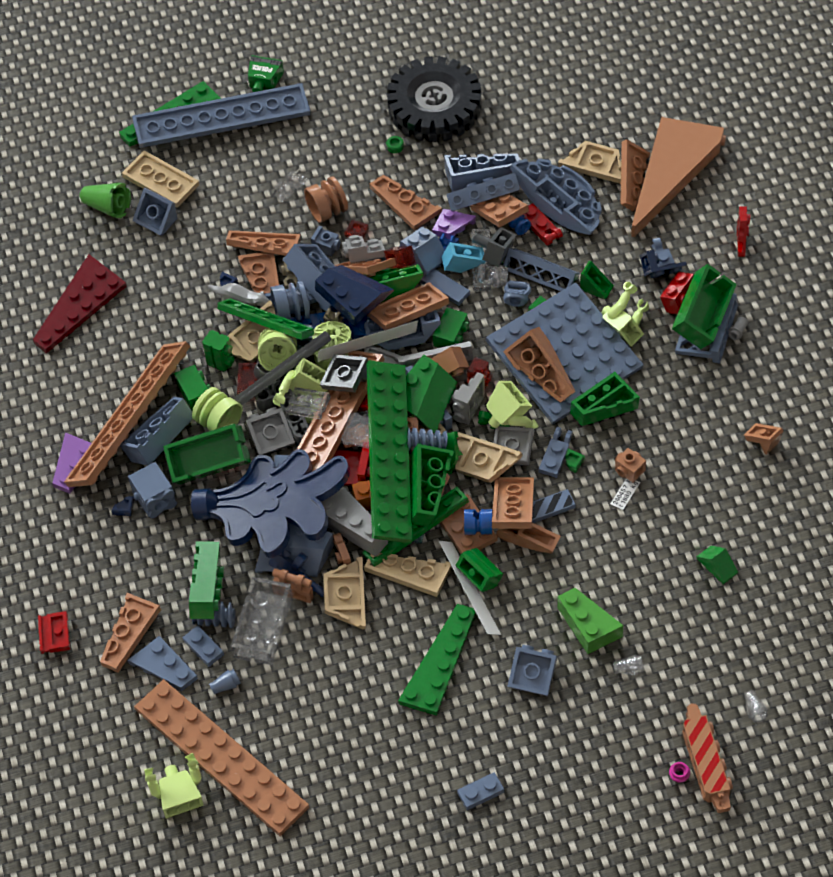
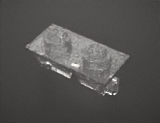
[272,168,307,202]

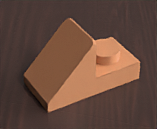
[744,423,783,455]

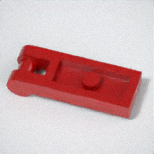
[523,203,563,246]

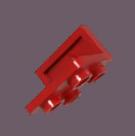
[334,442,370,486]

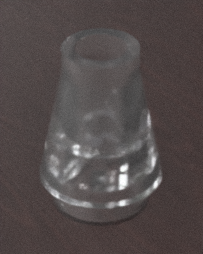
[613,655,644,675]
[744,690,768,722]

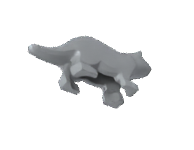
[208,283,270,308]

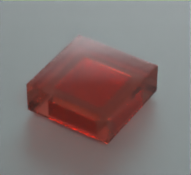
[345,220,369,238]

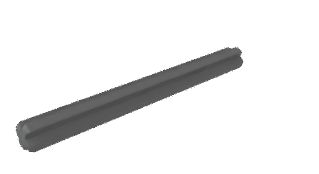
[236,331,331,405]

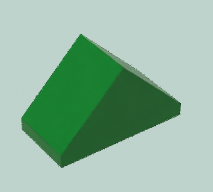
[580,261,614,299]
[696,545,738,585]

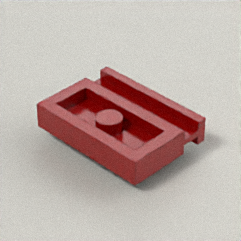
[38,611,70,654]

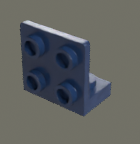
[640,249,687,279]

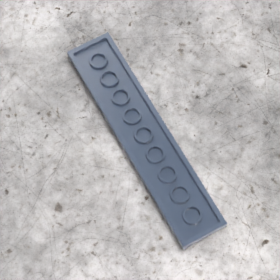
[132,83,310,148]

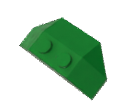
[364,264,424,303]

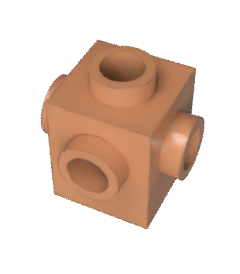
[615,448,646,483]

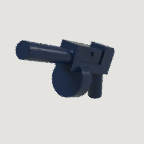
[269,548,324,597]

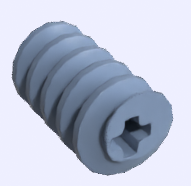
[407,427,447,452]
[192,602,236,628]

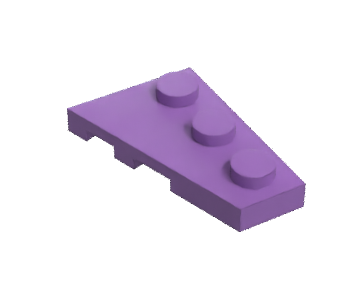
[52,432,91,494]

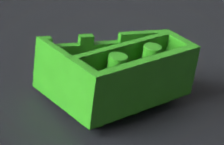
[557,588,623,654]

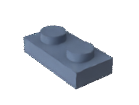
[182,626,224,667]
[457,772,504,810]

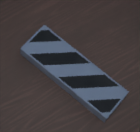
[532,489,576,523]

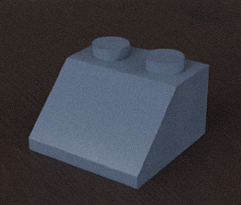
[397,227,445,275]

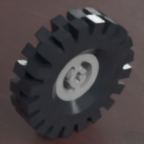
[387,56,482,142]

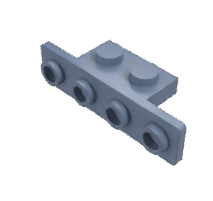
[447,173,520,211]

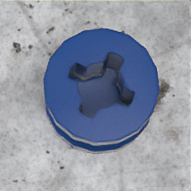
[508,215,531,235]

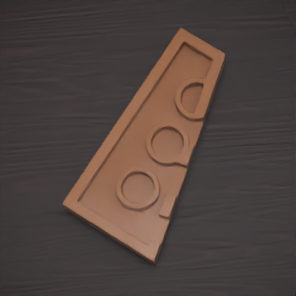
[369,175,442,230]
[238,252,279,294]
[100,593,161,672]

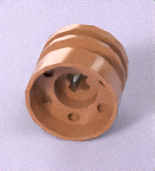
[304,176,348,223]

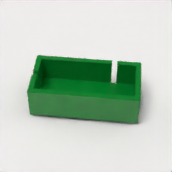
[672,264,737,349]
[163,423,251,485]

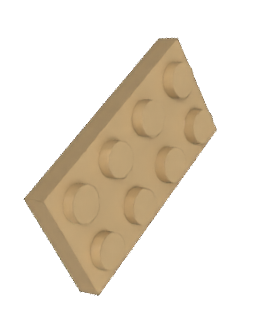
[122,151,199,208]

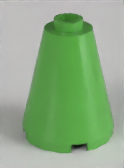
[80,183,131,218]

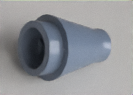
[209,669,241,695]

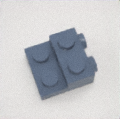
[507,645,558,696]

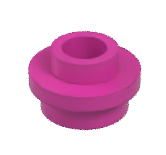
[669,762,690,783]

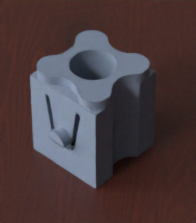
[128,462,177,518]

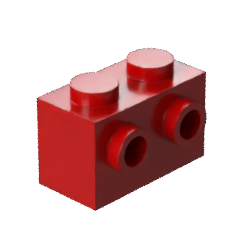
[660,271,694,314]

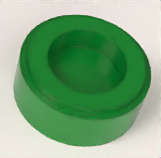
[386,136,404,153]

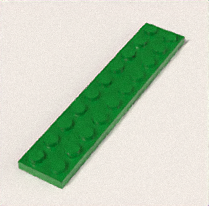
[367,360,412,543]

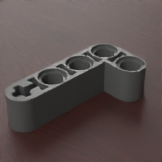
[255,380,309,446]

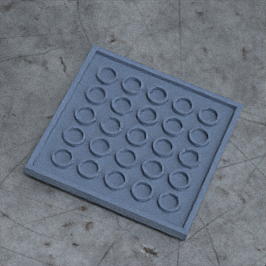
[485,283,644,424]

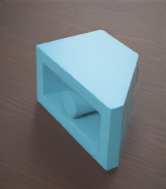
[441,242,486,273]

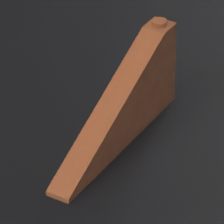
[631,117,726,237]

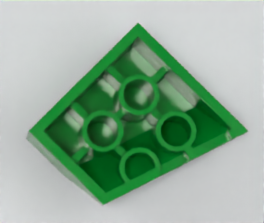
[406,354,457,434]

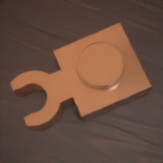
[333,533,351,565]

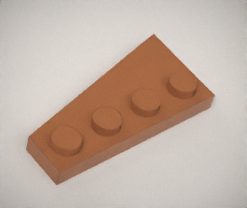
[620,140,650,211]
[226,230,301,256]

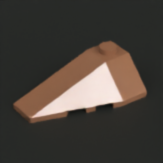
[503,327,576,403]

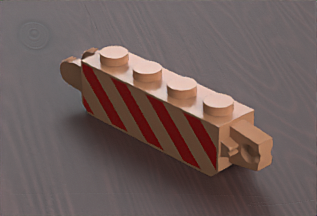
[682,703,733,813]

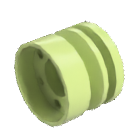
[312,321,352,370]
[258,327,297,371]
[192,387,243,431]

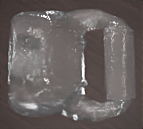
[477,263,508,288]

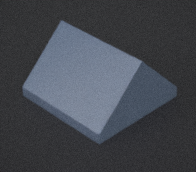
[132,188,178,235]

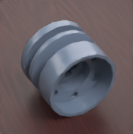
[270,281,310,321]

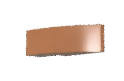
[496,523,561,553]

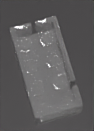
[231,577,293,665]

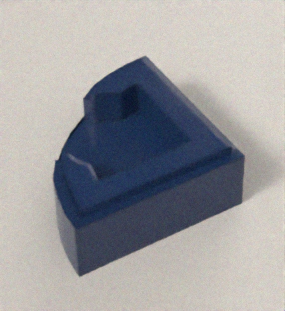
[220,272,238,286]
[111,496,135,516]

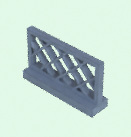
[675,293,738,363]

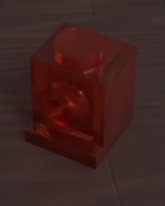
[384,245,416,268]
[467,357,492,388]

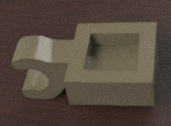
[281,257,298,289]

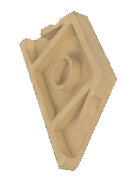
[558,141,621,184]
[228,300,276,363]
[456,432,523,483]
[323,557,366,630]

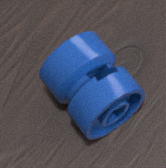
[464,509,492,535]

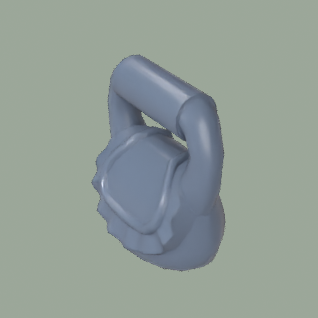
[503,280,531,307]

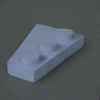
[128,636,198,691]

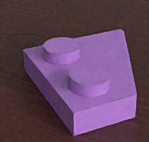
[432,209,476,239]

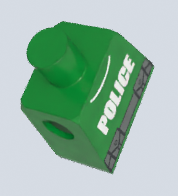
[248,55,284,92]

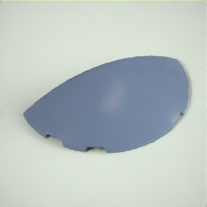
[510,159,601,235]

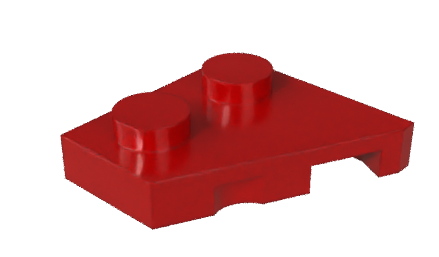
[737,206,750,257]

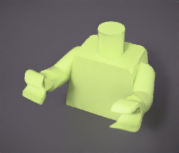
[601,282,649,347]
[273,358,328,424]
[486,381,539,429]
[144,753,204,818]

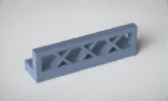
[502,248,580,291]

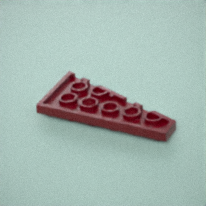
[33,254,127,354]

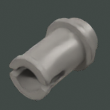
[728,317,749,340]

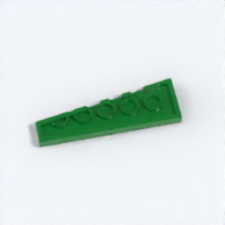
[119,81,222,146]
[398,604,476,716]

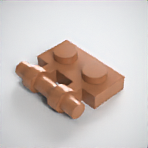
[272,568,314,604]

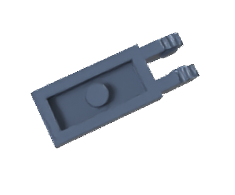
[539,427,573,478]

